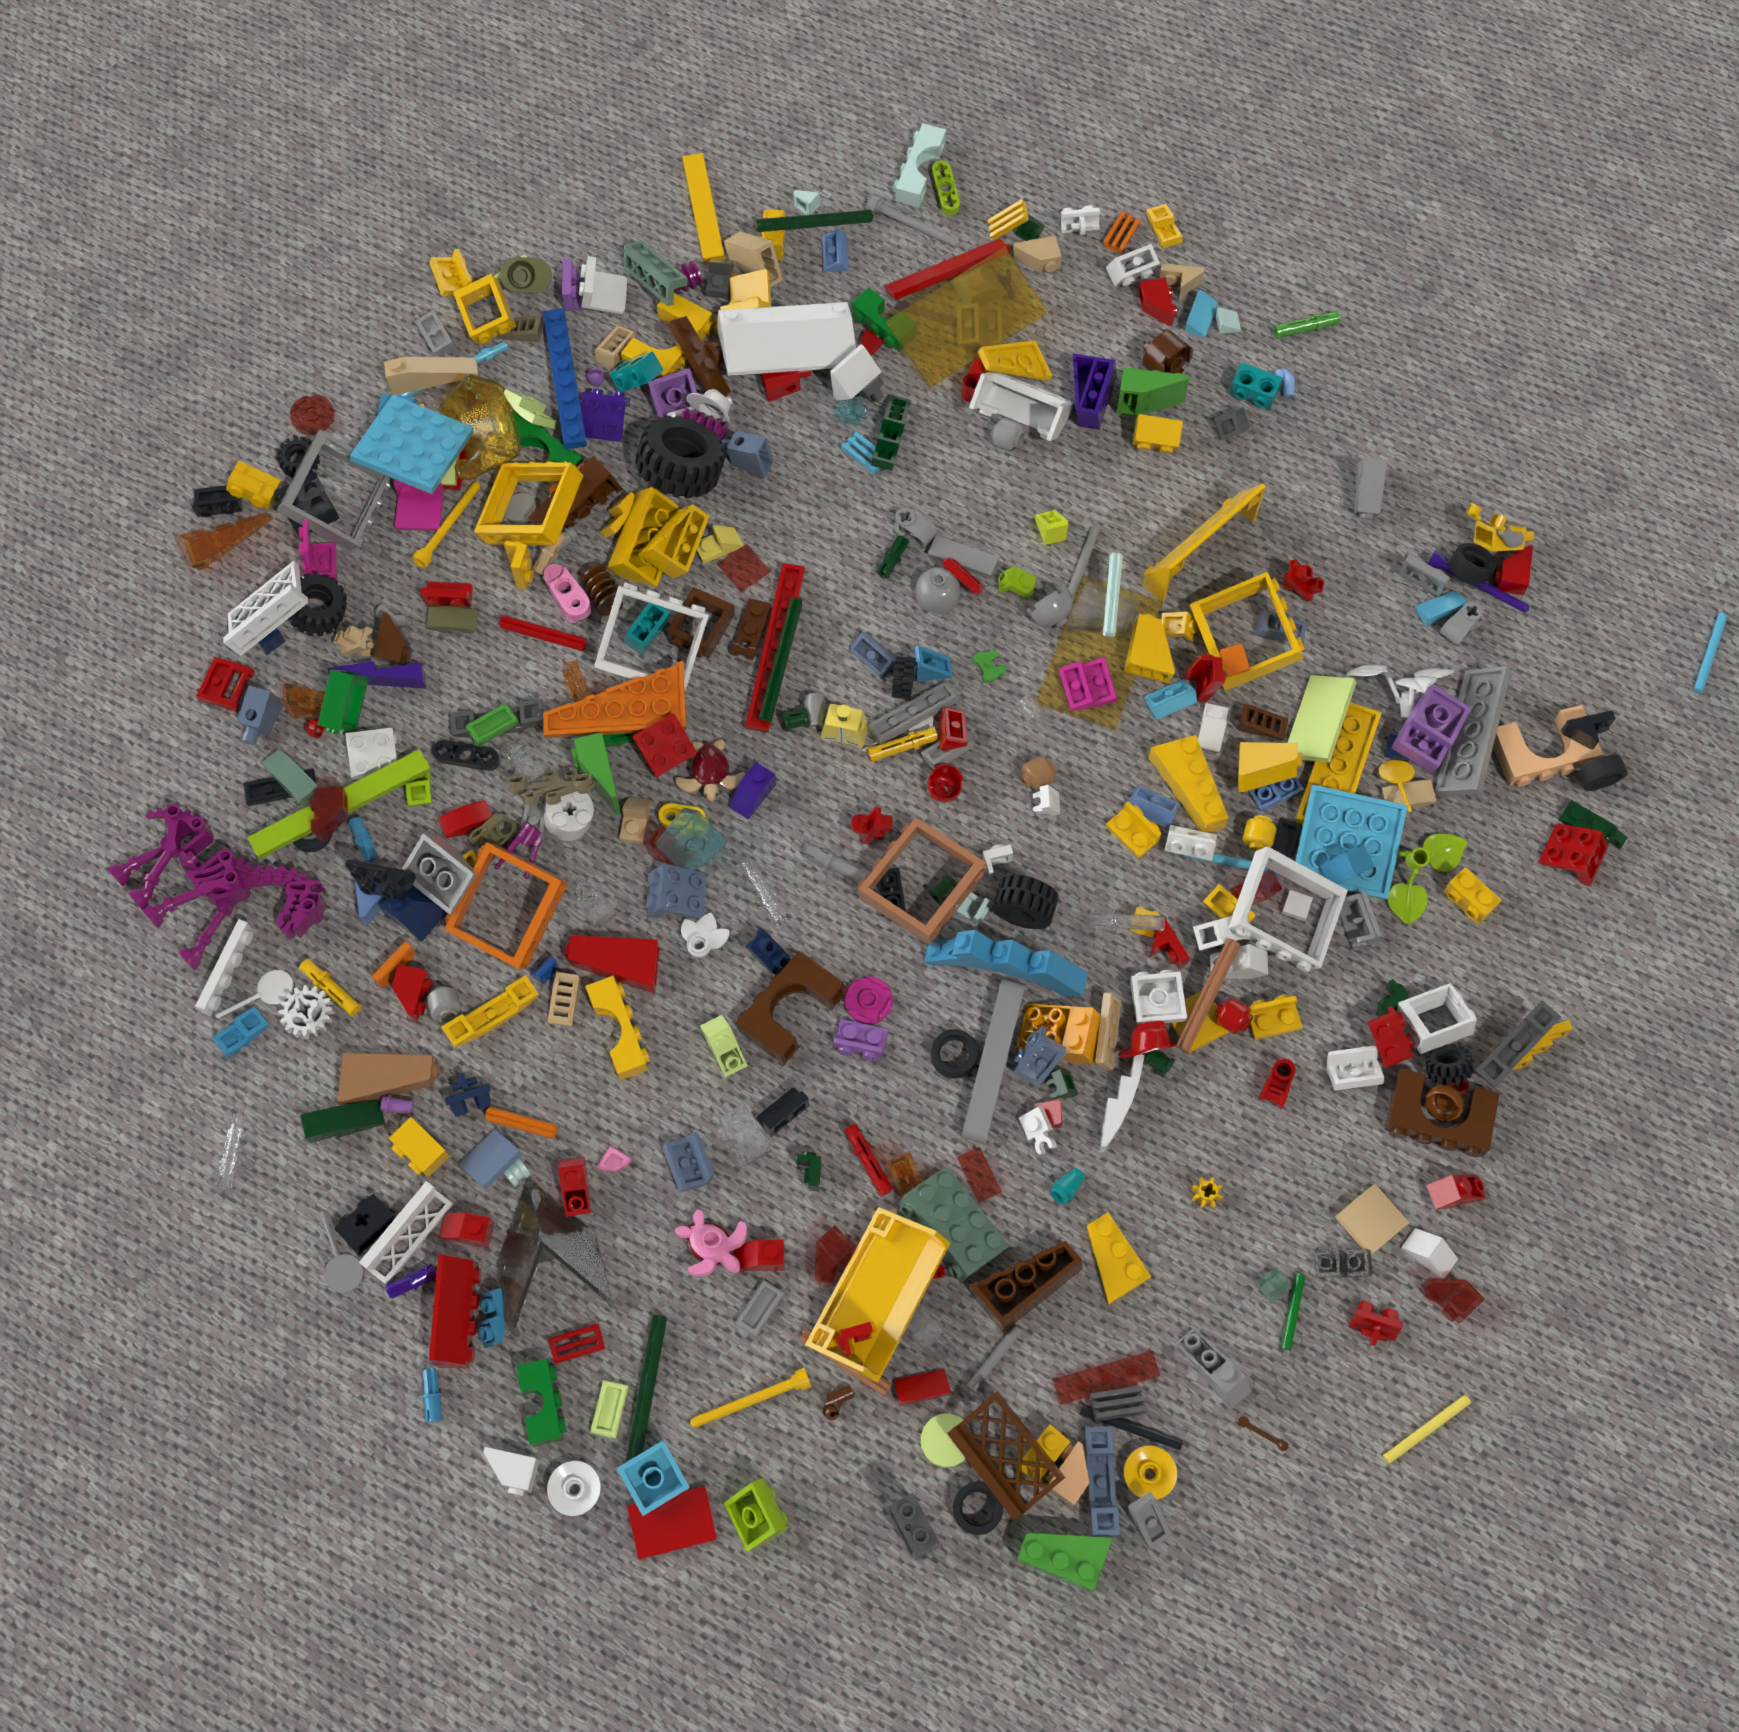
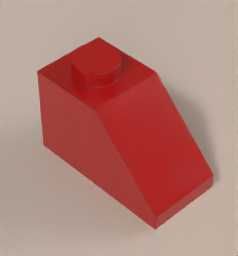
[1493,545,1533,595]
[439,1213,495,1248]
[734,1239,785,1271]

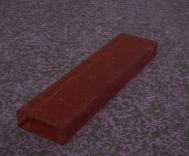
[1053,1351,1160,1406]

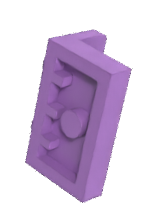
[562,258,587,310]
[834,1019,889,1061]

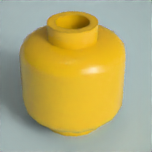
[1242,815,1277,852]

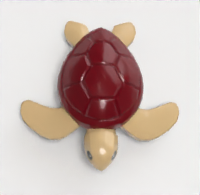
[676,740,745,802]

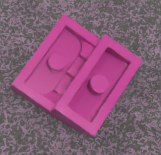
[1059,657,1118,711]

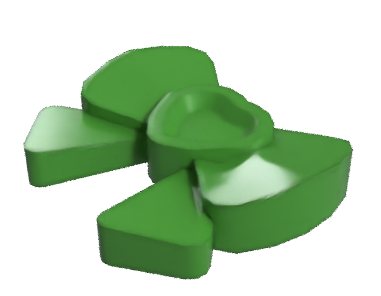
[972,650,1006,683]

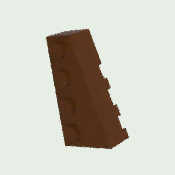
[528,456,623,532]
[969,1241,1083,1333]

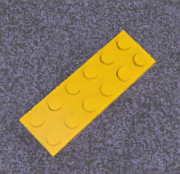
[1294,702,1382,825]

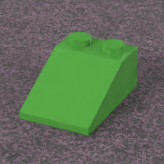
[571,732,622,815]

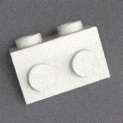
[1326,1046,1384,1091]

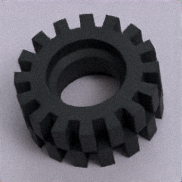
[276,436,320,478]
[892,656,915,700]
[1425,1044,1473,1086]

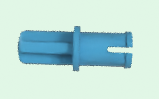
[348,817,378,863]
[421,1368,443,1422]

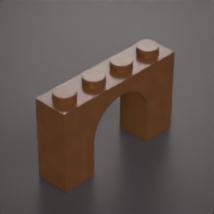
[735,951,847,1065]
[1385,1068,1500,1157]

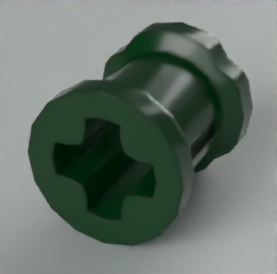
[782,707,809,732]
[928,874,958,905]
[1143,1049,1176,1078]

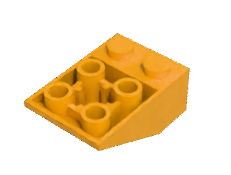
[1016,1003,1101,1065]

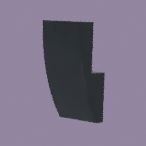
[877,867,906,917]

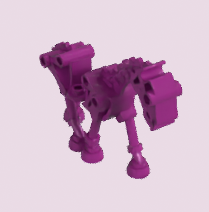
[107,804,327,970]

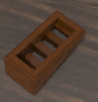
[1238,704,1288,741]

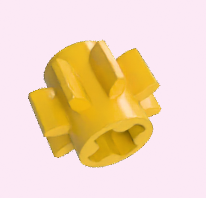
[1191,1177,1223,1209]

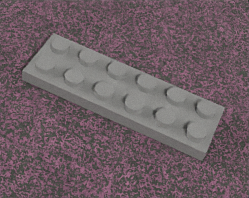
[1435,666,1511,796]

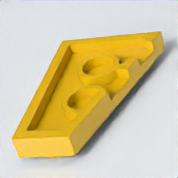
[978,340,1053,381]

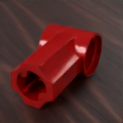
[961,358,991,403]

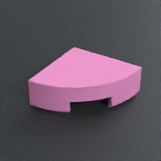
[597,1146,632,1172]

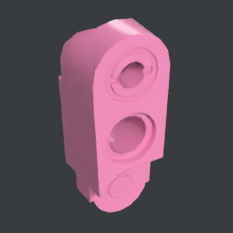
[543,564,592,623]

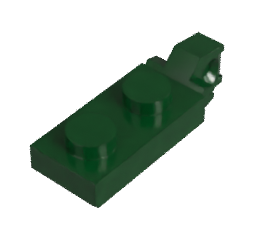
[1558,800,1628,849]

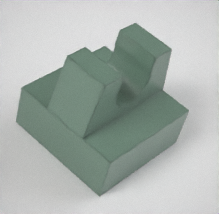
[1255,1267,1292,1304]

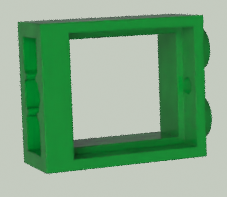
[318,670,369,734]

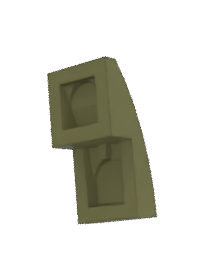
[426,606,477,634]

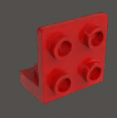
[632,713,697,778]
[1539,824,1608,886]

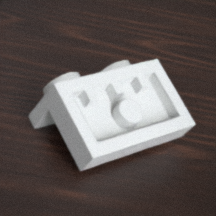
[1165,825,1217,861]

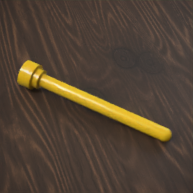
[411,482,480,569]
[690,1368,812,1428]

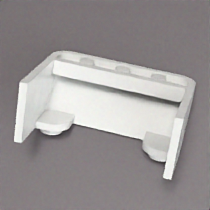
[969,371,1075,441]

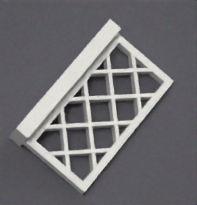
[223,561,308,656]

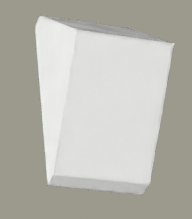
[1401,1228,1458,1280]

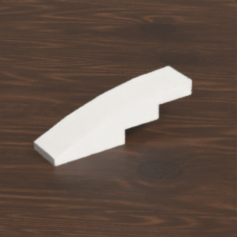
[1099,1054,1145,1153]

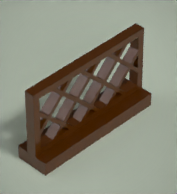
[947,1391,1066,1520]

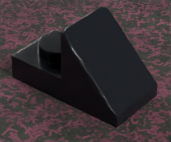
[1561,710,1616,750]

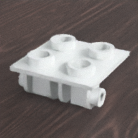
[345,728,397,780]

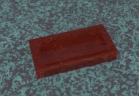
[957,1147,1002,1203]

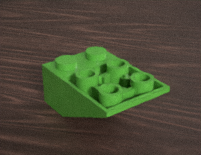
[1116,367,1190,416]

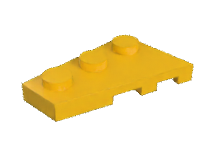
[1086,1212,1151,1305]

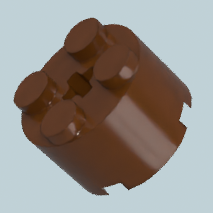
[1142,328,1193,374]

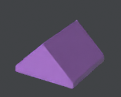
[648,368,697,419]

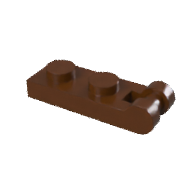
[731,598,771,660]

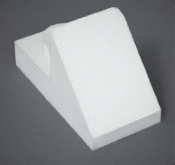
[1198,703,1229,752]

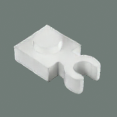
[1019,1107,1057,1154]

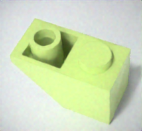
[700,1015,747,1077]

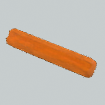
[485,1107,558,1139]

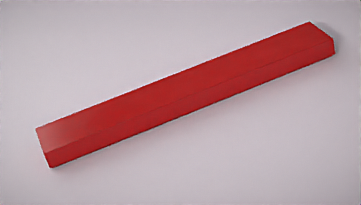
[885,239,1010,300]

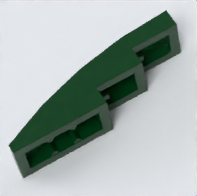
[871,394,911,471]

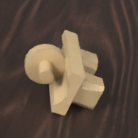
[333,625,375,657]

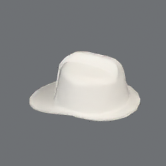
[686,389,730,426]

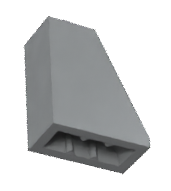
[1354,457,1387,520]

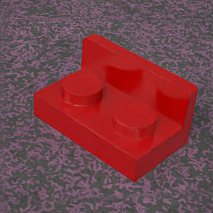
[837,1321,876,1356]

